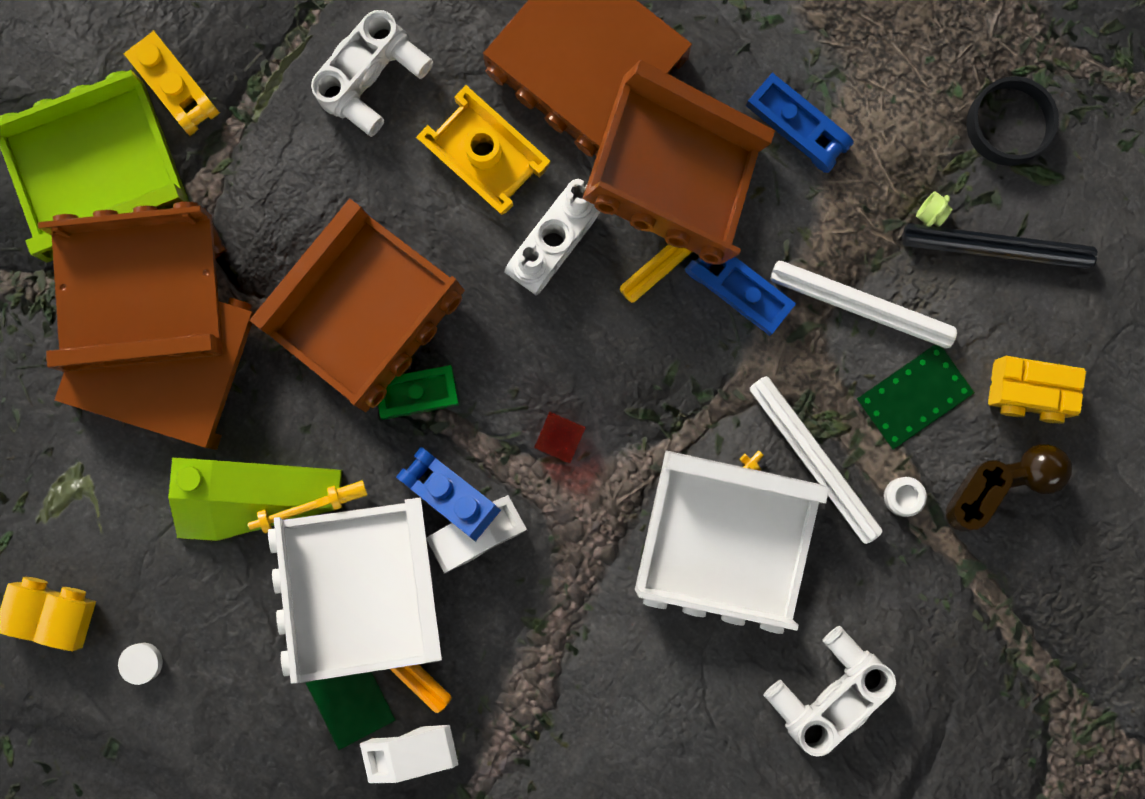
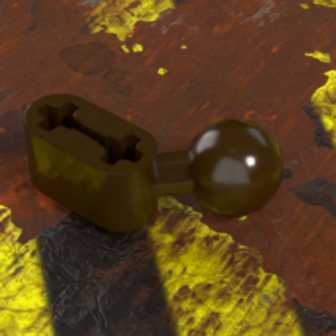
[946,444,1072,531]

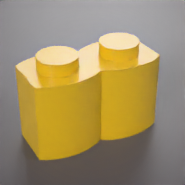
[0,577,96,651]

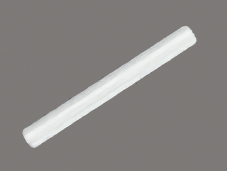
[771,261,957,348]
[750,376,882,544]

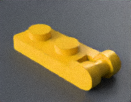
[123,30,220,136]

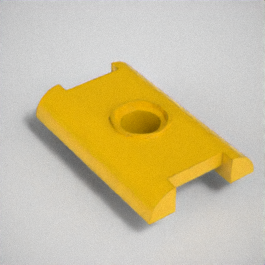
[416,85,551,215]

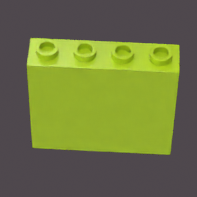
[0,70,189,263]

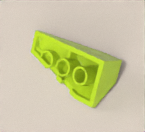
[168,458,342,541]

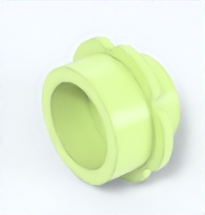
[916,191,952,227]

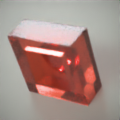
[534,412,586,464]

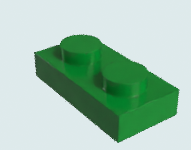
[378,365,460,420]

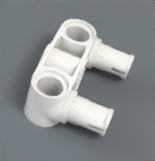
[311,10,433,137]
[504,179,600,296]
[764,626,896,757]

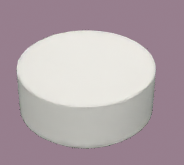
[884,477,927,517]
[118,643,163,685]

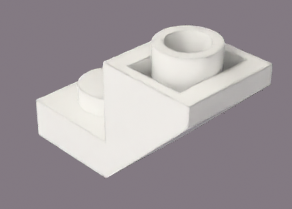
[426,495,527,574]
[360,725,459,783]

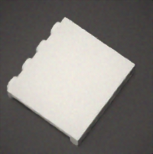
[635,450,829,634]
[268,497,442,684]

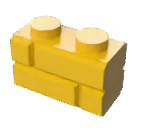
[988,356,1086,424]

